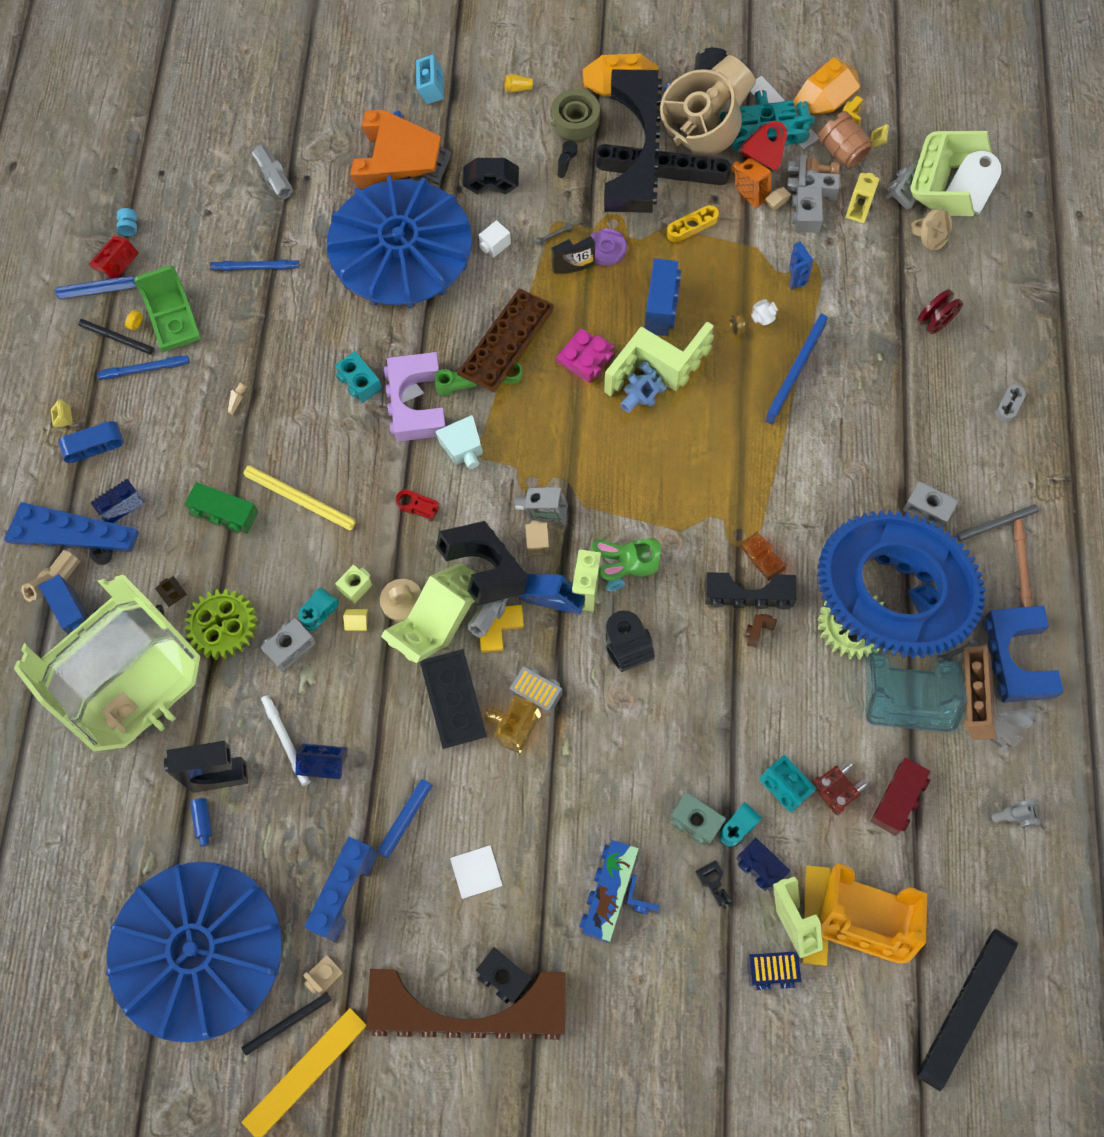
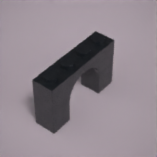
[436,521,529,606]
[164,740,248,793]

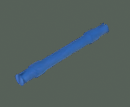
[210,259,300,271]
[97,355,190,380]

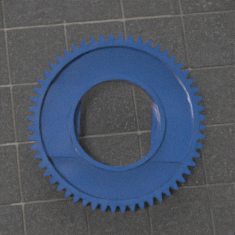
[817,510,986,658]

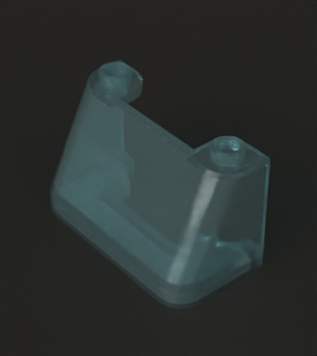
[865,653,967,732]

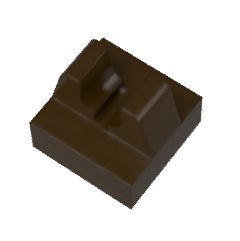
[155,576,187,607]

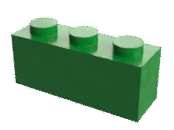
[185,482,258,534]

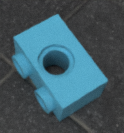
[416,54,444,104]

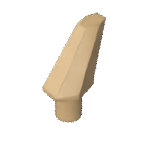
[228,382,247,415]

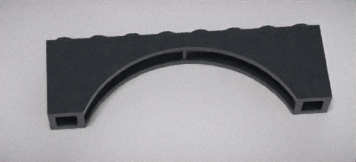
[604,69,662,213]

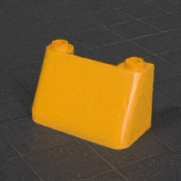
[820,863,928,964]

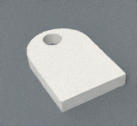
[946,151,1001,216]

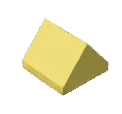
[51,399,73,428]
[343,609,368,631]

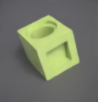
[335,565,372,604]

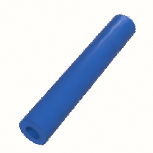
[377,779,433,858]

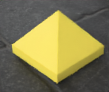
[870,124,889,148]

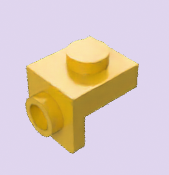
[843,96,863,126]

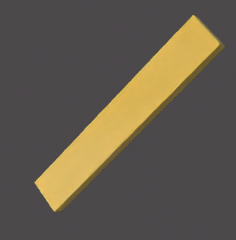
[242,1008,366,1137]

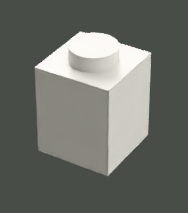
[479,220,511,258]

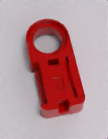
[396,490,439,522]

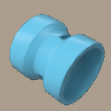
[117,208,137,236]

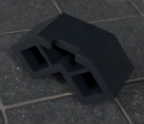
[463,158,519,194]

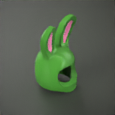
[592,538,661,581]

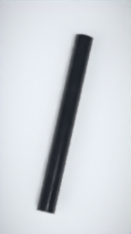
[78,319,154,355]
[241,992,332,1056]

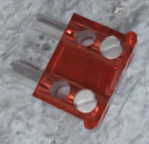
[812,761,868,816]

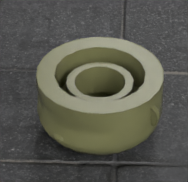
[551,89,601,141]

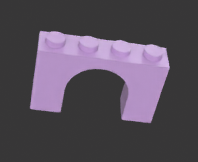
[384,352,446,442]

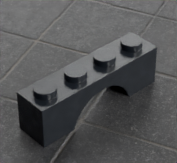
[705,572,797,610]

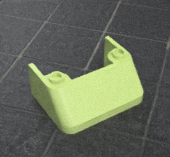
[910,131,992,216]

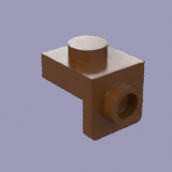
[745,614,777,648]

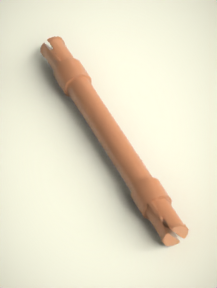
[1014,519,1032,607]

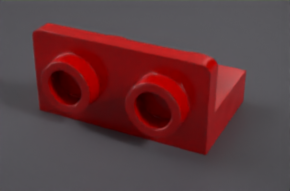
[89,235,139,279]

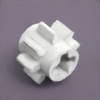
[751,299,778,325]

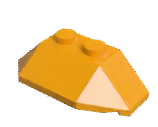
[583,53,659,97]
[793,57,860,115]

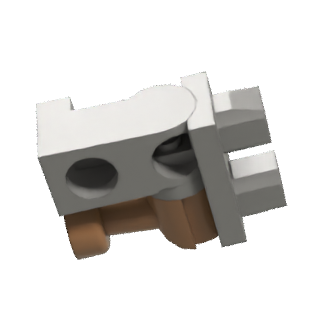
[786,156,840,201]

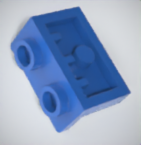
[789,241,813,290]

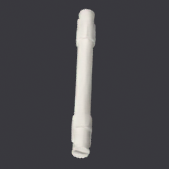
[261,695,311,786]

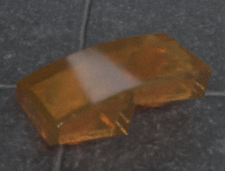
[740,532,786,581]

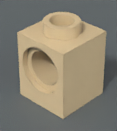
[525,521,549,556]

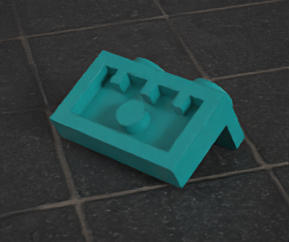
[759,754,817,813]

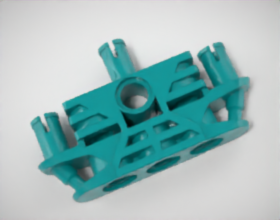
[719,90,815,151]

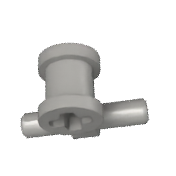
[992,800,1042,827]

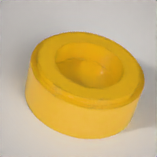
[125,309,143,331]

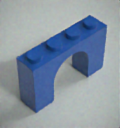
[983,606,1064,703]
[304,837,378,943]

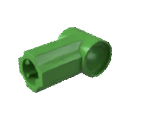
[435,369,477,396]

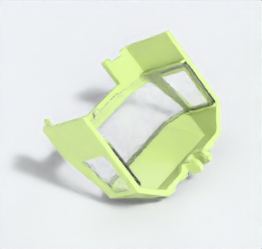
[14,575,200,751]

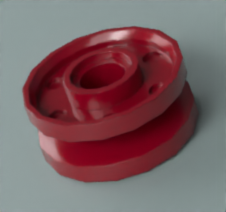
[917,289,964,334]

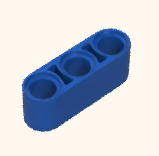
[58,421,124,463]

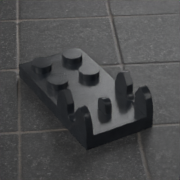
[420,649,487,749]

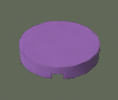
[591,228,627,266]

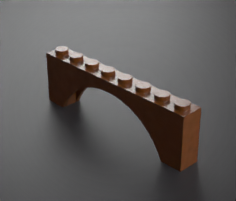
[366,969,566,1040]

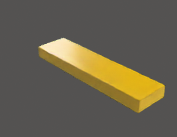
[801,865,830,966]

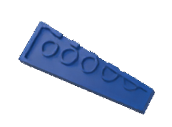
[4,502,139,552]

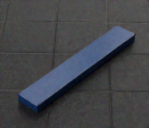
[765,313,828,424]

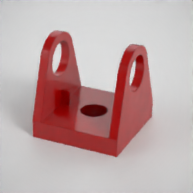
[737,121,787,172]

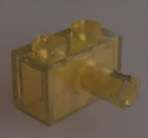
[485,696,541,754]

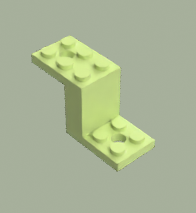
[604,322,714,396]
[381,562,476,664]

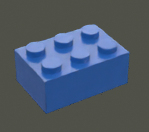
[645,258,682,336]

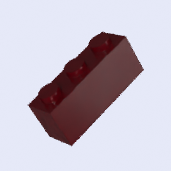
[870,757,931,836]

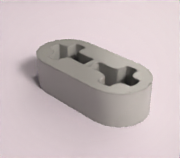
[995,385,1026,423]

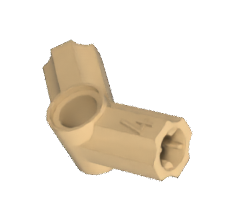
[21,550,81,602]

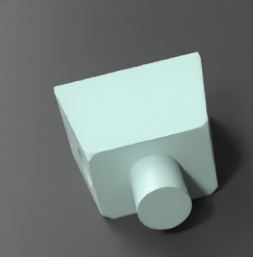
[435,415,483,469]

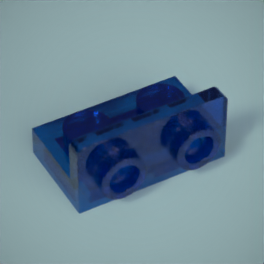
[295,743,348,779]
[736,837,791,892]

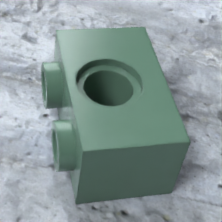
[669,792,726,845]

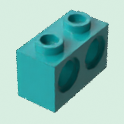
[335,351,382,403]

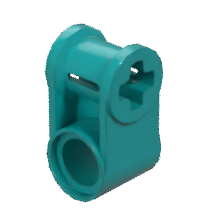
[298,587,339,631]
[720,802,763,847]

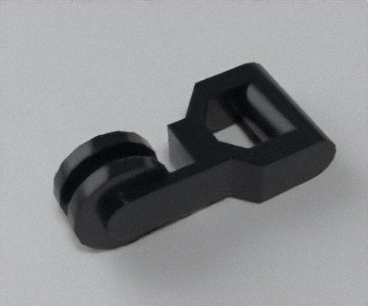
[557,141,578,178]
[695,860,732,910]

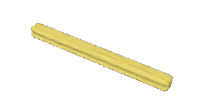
[244,465,356,530]

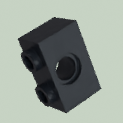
[475,947,532,1004]

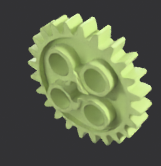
[818,591,884,660]

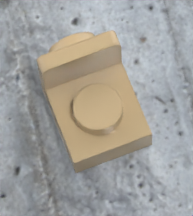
[102,692,138,733]
[303,955,344,994]

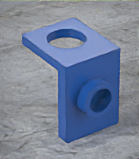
[626,874,660,915]

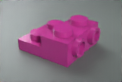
[556,328,615,383]

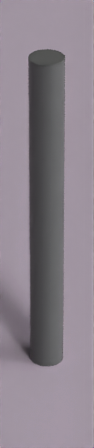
[956,504,1039,542]

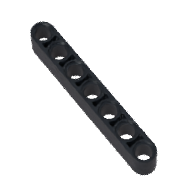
[596,144,731,185]
[916,928,1018,1092]

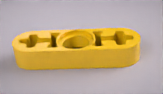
[667,205,719,242]

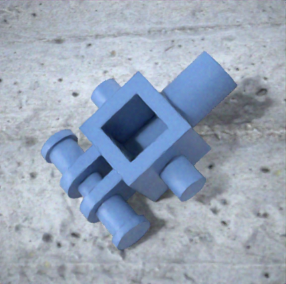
[620,361,667,413]

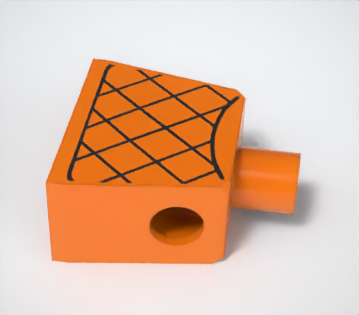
[731,158,771,208]

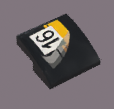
[551,236,595,274]

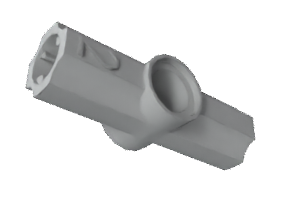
[252,145,293,199]
[468,598,508,638]

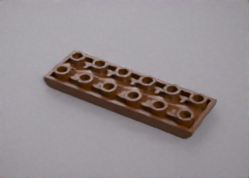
[457,288,554,393]

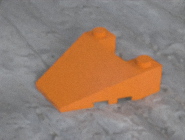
[350,110,442,190]

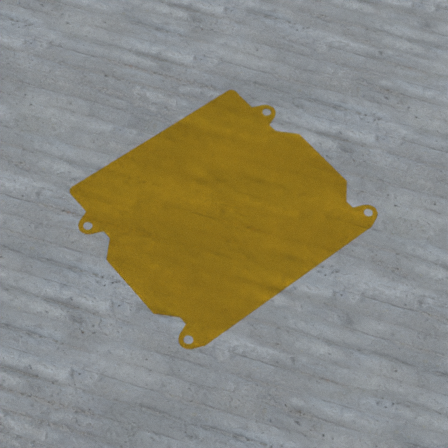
[479,214,822,547]

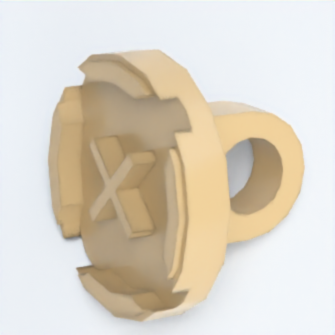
[911,208,952,250]
[380,579,422,622]

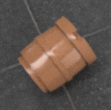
[817,111,873,169]

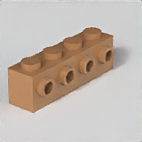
[961,645,997,740]

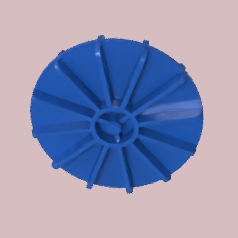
[327,175,472,308]
[105,862,282,1043]

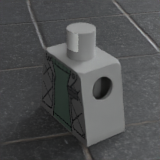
[515,488,568,525]

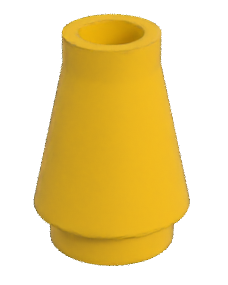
[504,73,533,93]

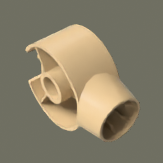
[660,55,756,157]

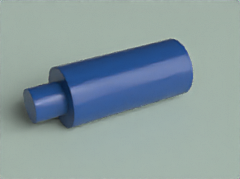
[190,798,212,847]

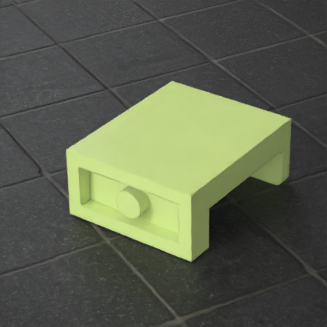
[572,550,601,612]
[773,877,823,958]

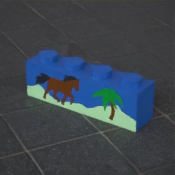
[579,839,639,944]

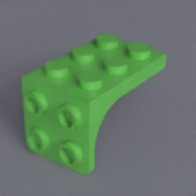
[134,266,201,353]

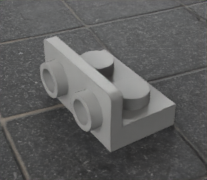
[884,163,917,210]

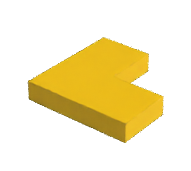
[480,605,524,653]

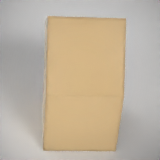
[765,187,791,212]

